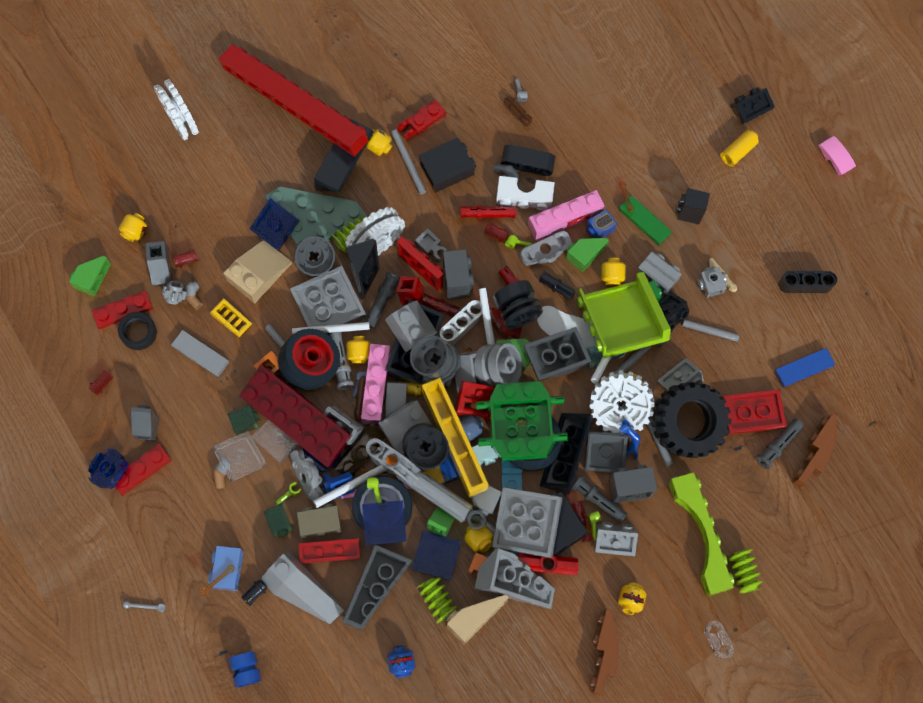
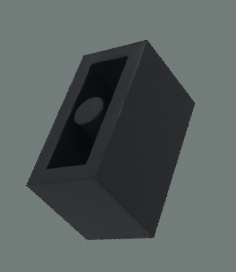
[676,188,710,225]

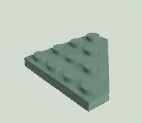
[265,187,367,252]

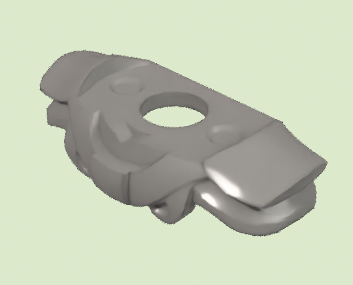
[519,231,571,266]
[290,449,324,505]

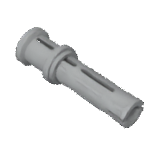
[330,332,354,390]

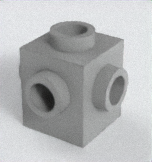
[698,267,727,298]

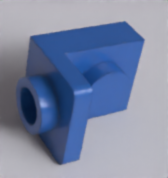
[322,472,355,500]

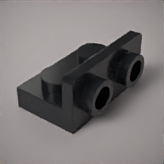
[730,87,775,124]
[658,291,689,332]

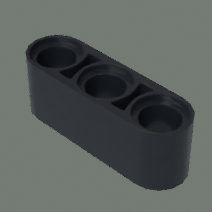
[500,145,556,176]
[778,271,837,293]

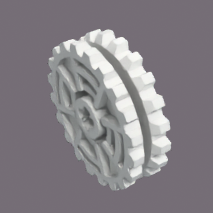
[154,79,199,141]
[345,207,406,255]
[590,370,654,434]

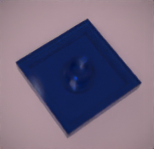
[249,198,300,250]
[362,500,407,546]
[412,531,462,581]

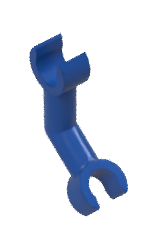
[619,419,640,460]

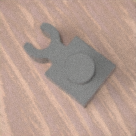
[414,229,447,262]

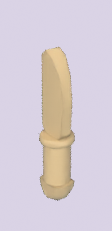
[709,258,737,292]

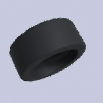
[118,312,157,350]

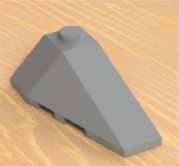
[475,548,555,609]
[260,551,345,624]

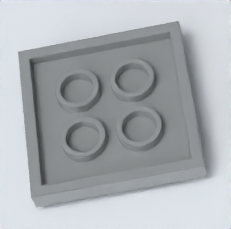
[290,266,366,334]
[492,487,562,558]

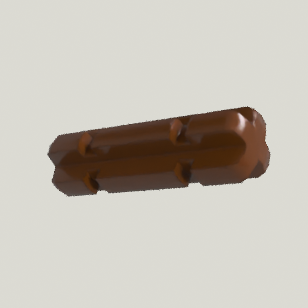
[503,96,532,126]

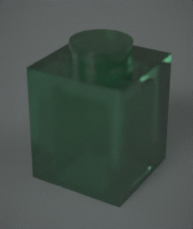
[228,405,260,436]
[264,504,293,538]

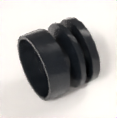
[493,280,543,329]
[402,423,449,470]

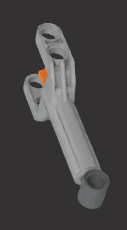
[366,439,486,530]

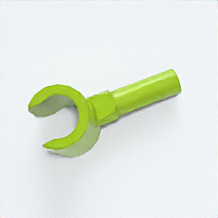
[505,235,532,249]
[367,477,382,505]
[275,482,301,505]
[588,511,601,540]

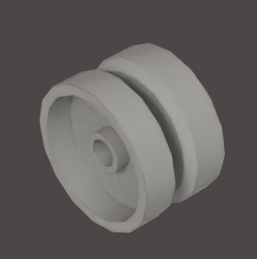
[474,343,522,386]

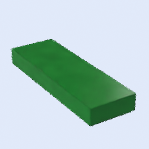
[618,195,672,246]

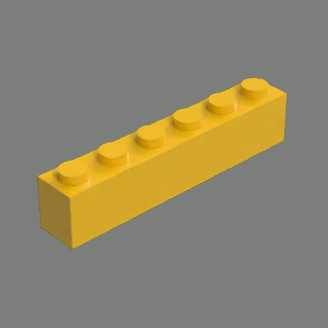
[422,378,489,498]

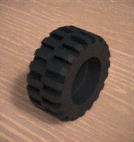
[651,382,731,458]

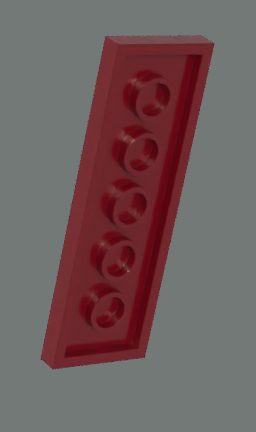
[239,364,352,467]

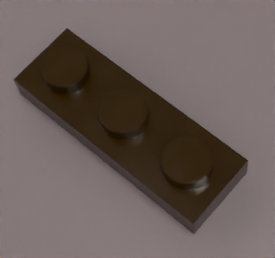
[333,422,386,477]

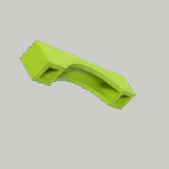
[668,472,734,597]

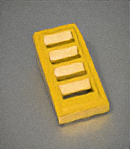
[210,298,252,338]

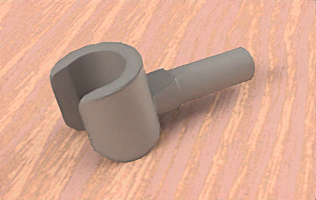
[515,79,528,102]

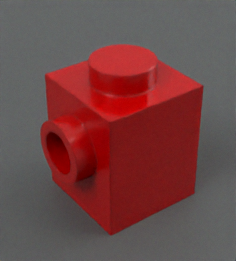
[396,276,424,305]

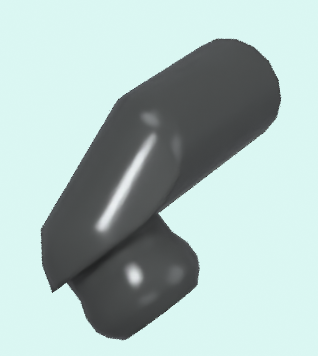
[494,164,519,182]

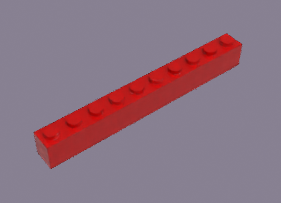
[218,44,369,157]

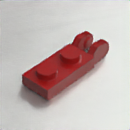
[396,99,446,140]

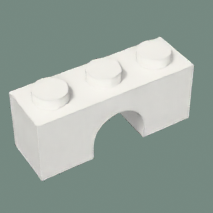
[496,176,554,211]

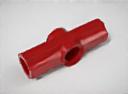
[517,553,579,576]

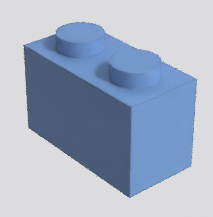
[208,546,244,592]

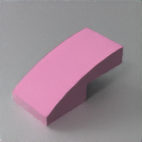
[818,136,856,176]

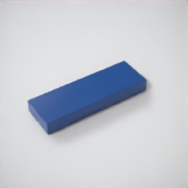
[775,348,835,388]

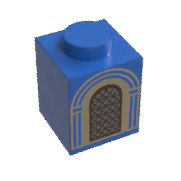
[586,209,617,238]

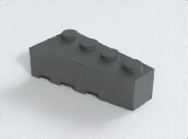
[341,545,412,630]

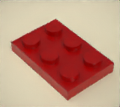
[397,237,443,291]
[722,389,787,435]

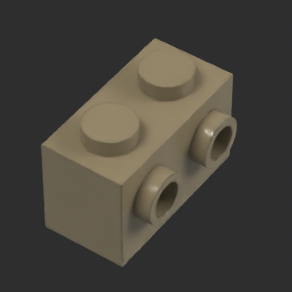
[297,504,342,539]

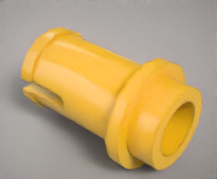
[399,381,422,396]

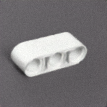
[440,300,483,345]

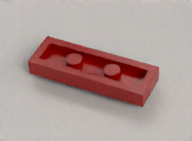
[91,290,153,329]
[110,444,172,496]
[298,538,361,564]

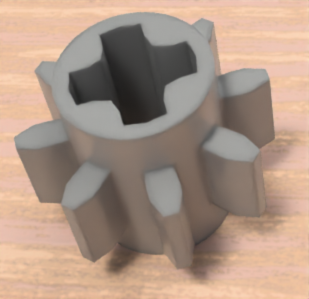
[162,281,187,304]

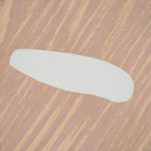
[537,306,626,358]

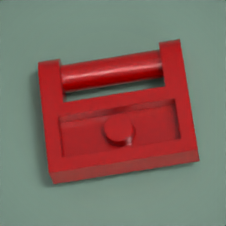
[454,380,496,421]

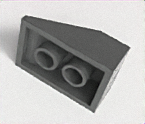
[523,327,591,381]

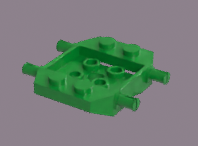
[476,381,568,461]

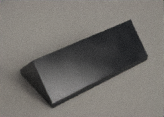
[314,119,374,192]
[346,239,380,300]
[385,300,444,384]
[540,413,593,495]

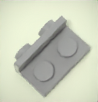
[657,358,704,391]
[595,522,638,556]

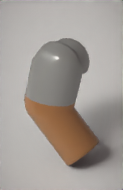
[185,281,203,310]
[213,460,230,489]

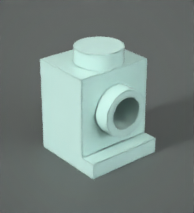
[472,445,498,467]

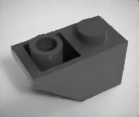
[145,241,172,286]
[131,405,159,441]

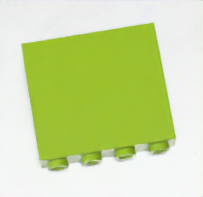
[576,272,671,358]

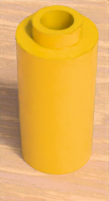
[720,130,759,167]

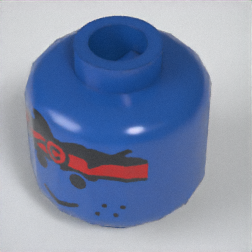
[387,645,415,678]

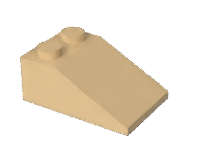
[223,240,292,304]
[447,595,509,645]

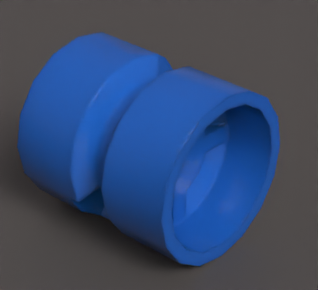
[229,651,262,688]

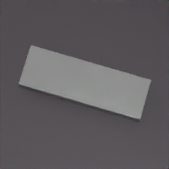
[171,330,230,377]

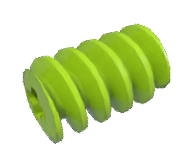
[330,215,365,253]
[729,548,763,593]
[417,577,457,624]

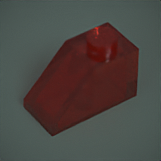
[489,307,523,340]

